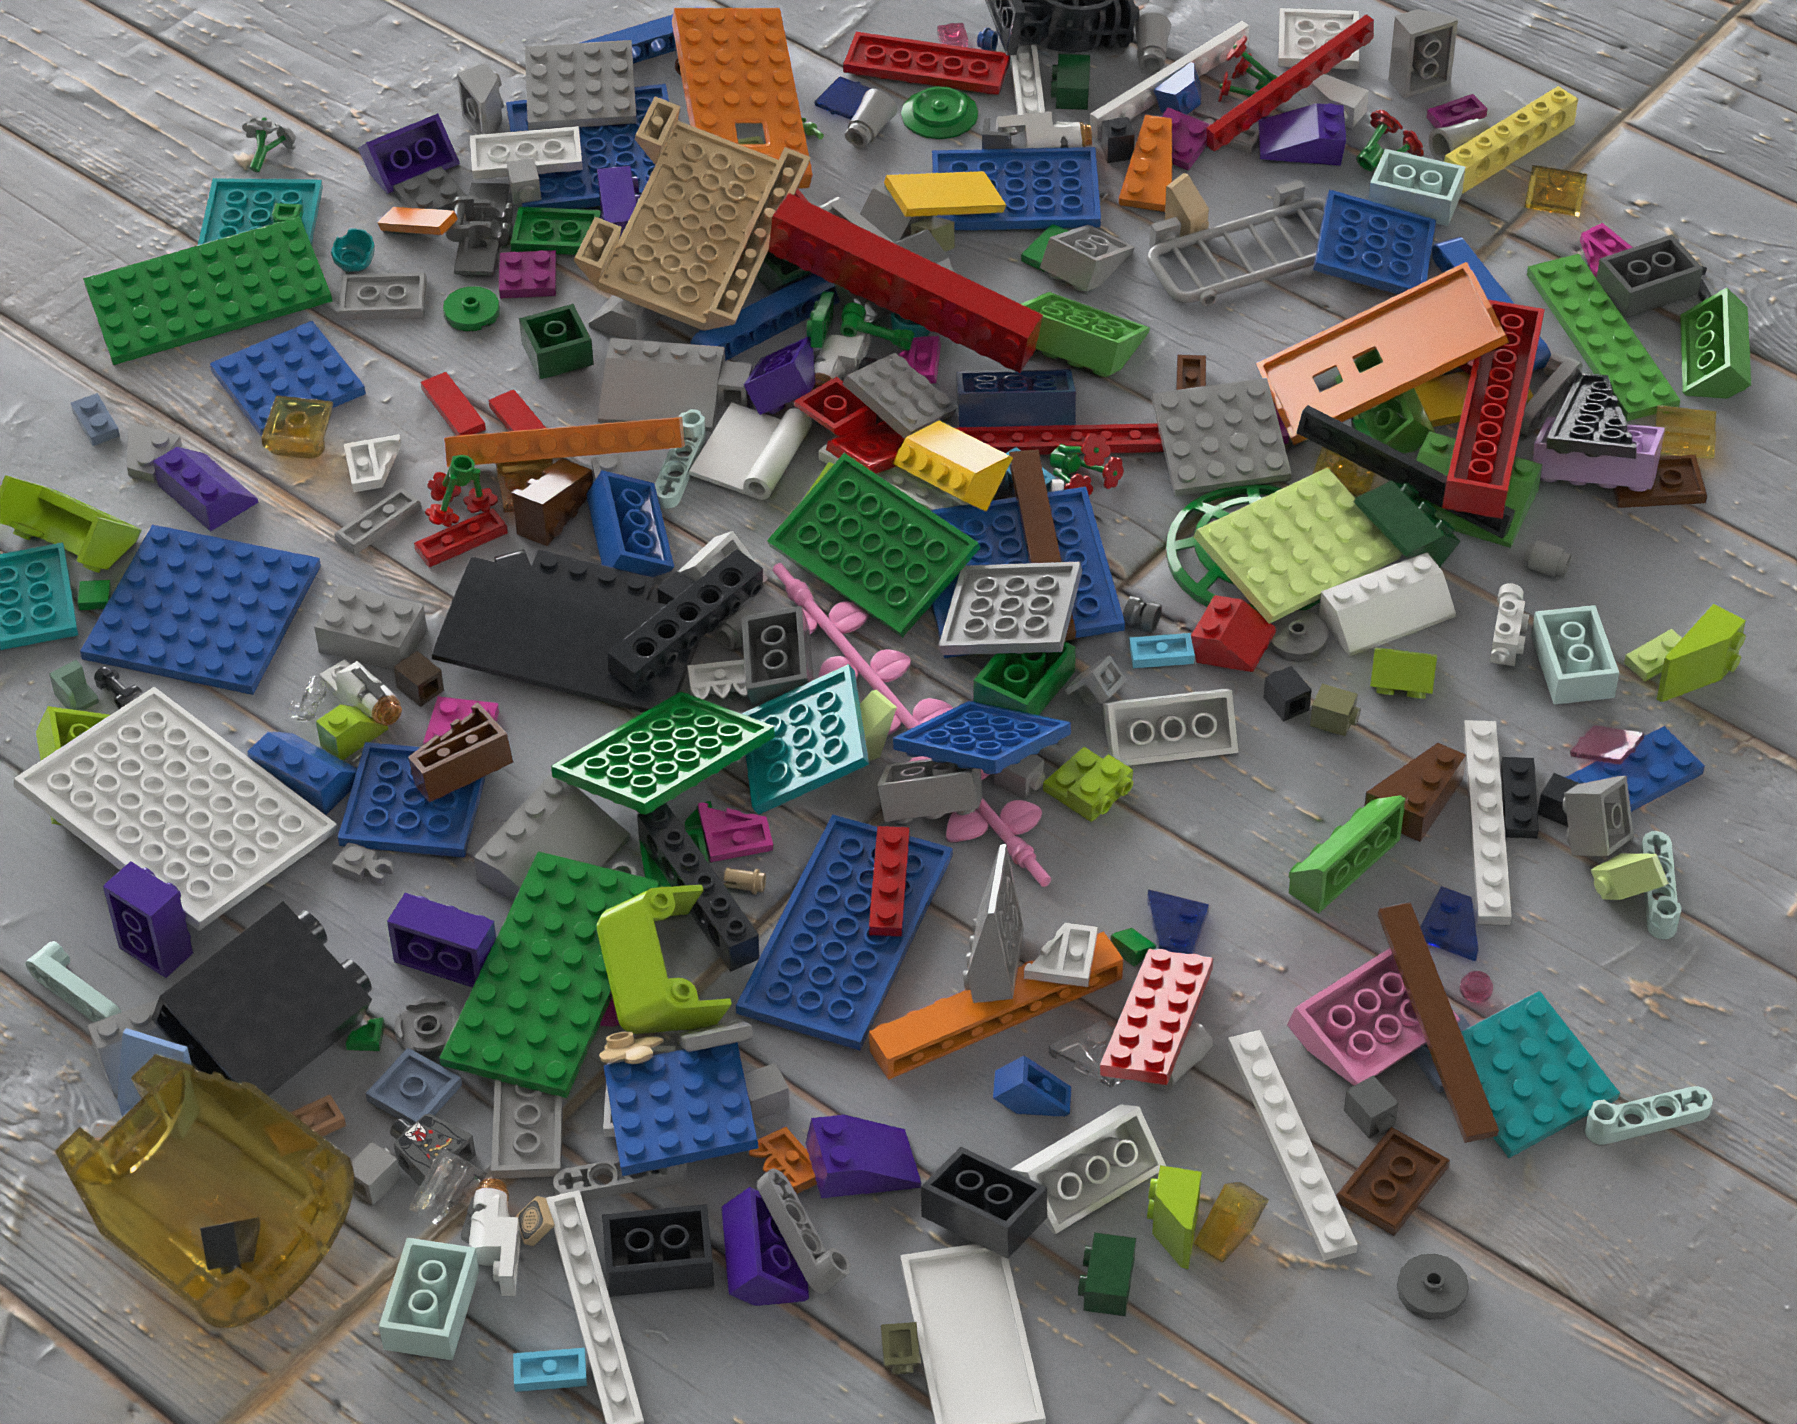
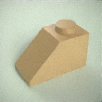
[1165,173,1209,237]

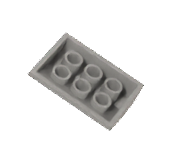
[598,338,725,432]
[474,774,631,900]
[963,844,1024,1003]

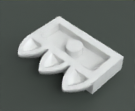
[687,659,748,700]

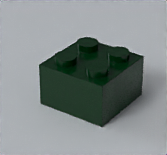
[519,304,594,380]

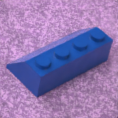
[586,470,674,578]

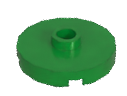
[443,286,500,331]

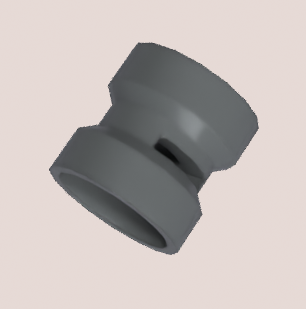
[1123,595,1162,633]

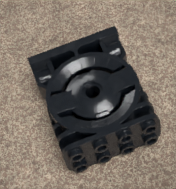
[985,0,1139,56]

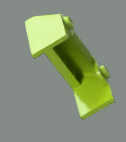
[0,475,142,573]
[597,885,732,1034]

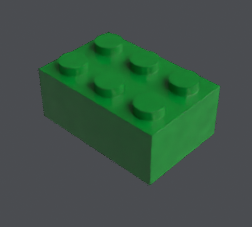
[973,642,1076,715]

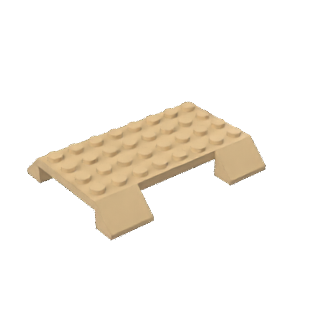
[574,96,811,331]

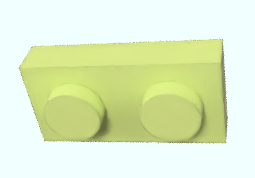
[1624,629,1682,681]

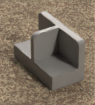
[1064,655,1127,706]

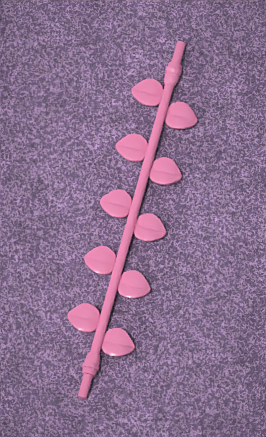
[773,563,1051,887]

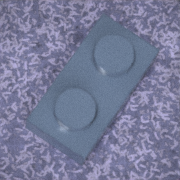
[70,393,120,446]

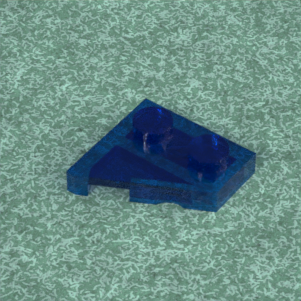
[1420,886,1479,962]
[1147,889,1209,954]

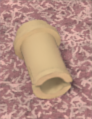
[724,867,766,895]

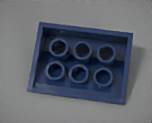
[956,369,1076,427]

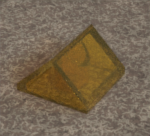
[1524,165,1588,217]

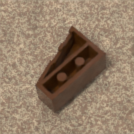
[512,458,593,546]
[408,702,513,802]
[1364,743,1466,842]

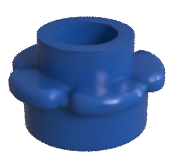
[977,27,998,51]

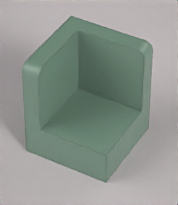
[49,660,99,711]

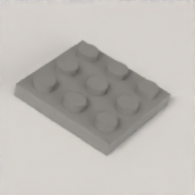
[842,353,958,439]

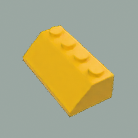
[893,421,1013,512]

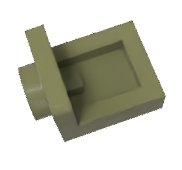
[880,1322,921,1375]

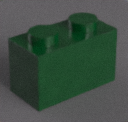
[1051,54,1090,110]
[1078,1232,1136,1317]

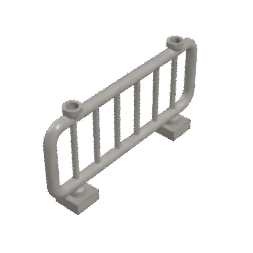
[1147,179,1326,307]

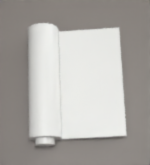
[689,402,812,500]

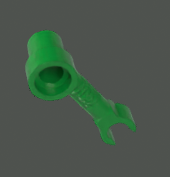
[840,303,915,351]

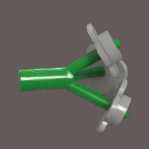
[242,116,296,172]

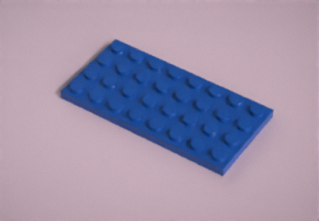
[736,814,953,1051]

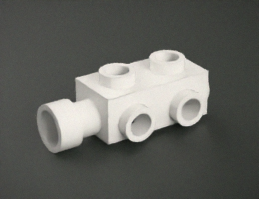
[1490,583,1529,666]

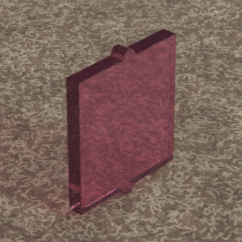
[1570,725,1644,765]

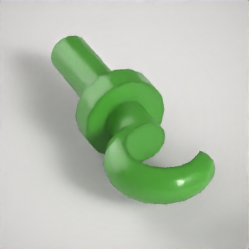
[802,118,824,139]

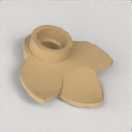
[599,1032,663,1064]

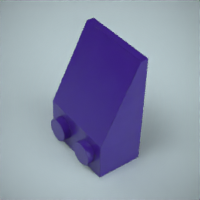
[1258,103,1346,166]
[744,337,815,415]
[805,1115,922,1198]

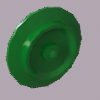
[901,86,979,139]

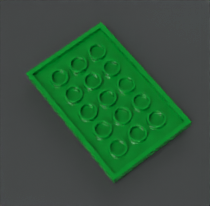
[767,453,980,638]
[551,692,775,815]

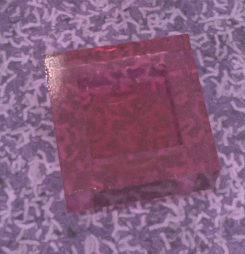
[937,23,968,47]

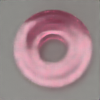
[1459,971,1493,1003]

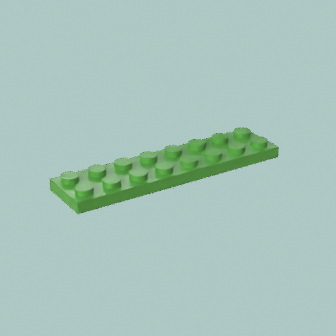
[1527,254,1680,422]

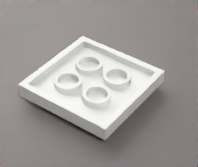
[1278,8,1359,70]

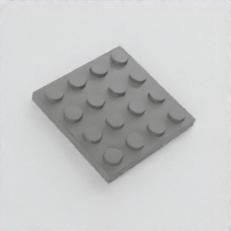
[525,40,637,130]
[1152,378,1292,496]
[939,562,1082,655]

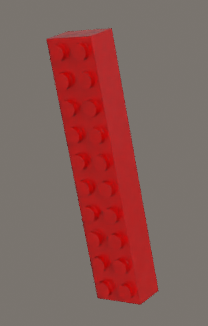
[768,193,1043,373]
[1442,299,1545,519]

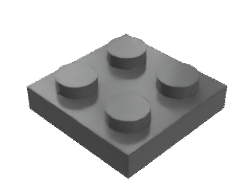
[393,166,467,211]

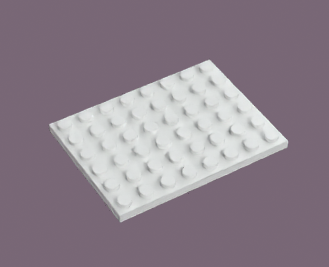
[13,687,337,931]

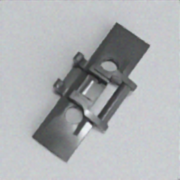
[446,183,514,276]

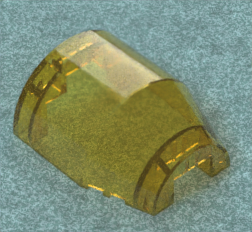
[55,1054,354,1328]

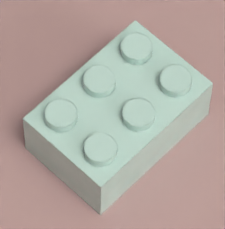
[1369,149,1465,226]
[1531,605,1619,705]
[379,1238,479,1360]

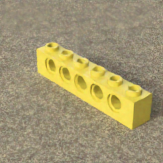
[1444,86,1578,194]

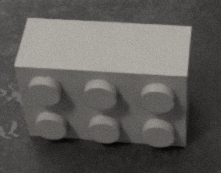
[314,584,427,670]

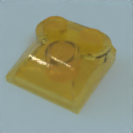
[261,395,333,459]

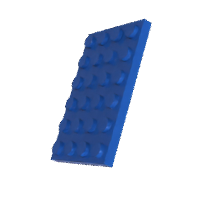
[932,147,1101,231]

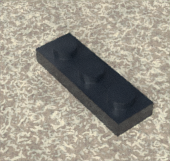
[1501,757,1539,839]

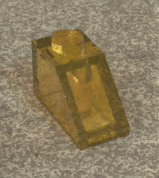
[1193,1182,1269,1262]

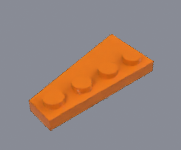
[1118,115,1172,212]

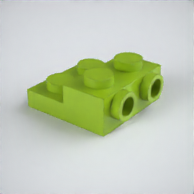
[1043,747,1134,822]

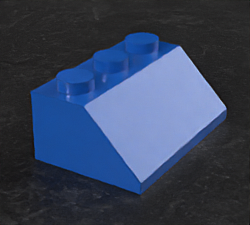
[247,732,357,815]

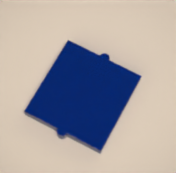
[814,76,872,120]

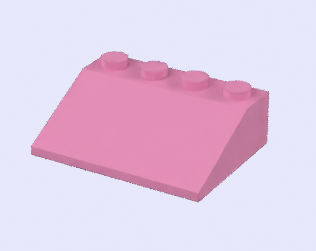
[1287,948,1461,1086]

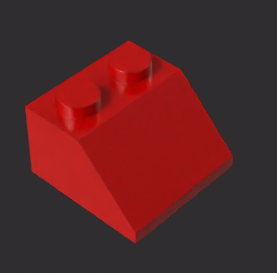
[794,377,876,436]
[1191,595,1276,672]

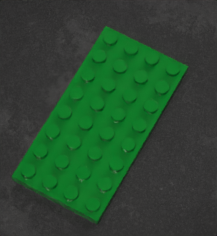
[83,216,333,365]
[439,851,661,1099]

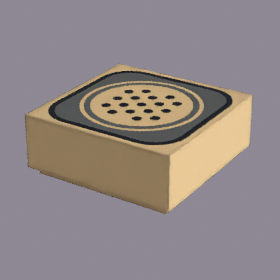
[515,1196,555,1246]

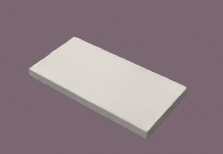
[900,1244,1046,1424]

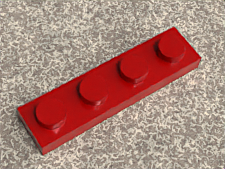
[869,826,910,936]

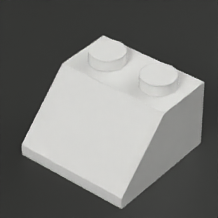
[678,531,768,615]

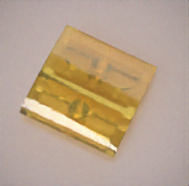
[1655,405,1717,459]

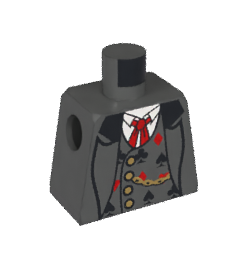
[390,1114,476,1197]

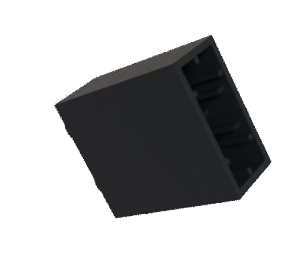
[151,901,372,1119]

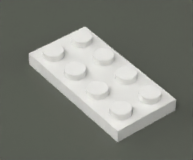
[470,126,583,179]

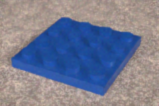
[1313,189,1436,295]
[210,321,366,438]
[893,701,1071,774]
[338,742,486,858]
[603,1042,759,1176]

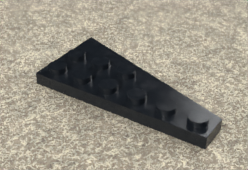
[1546,372,1637,459]

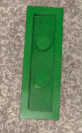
[806,292,834,348]

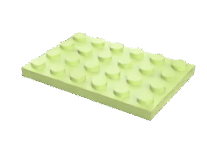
[1193,467,1402,624]

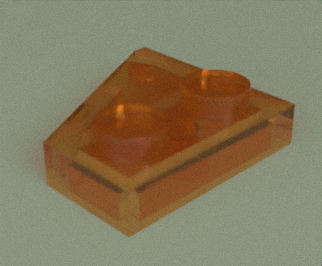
[496,459,553,513]

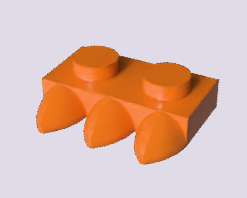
[749,1127,817,1194]

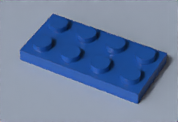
[1566,726,1705,812]

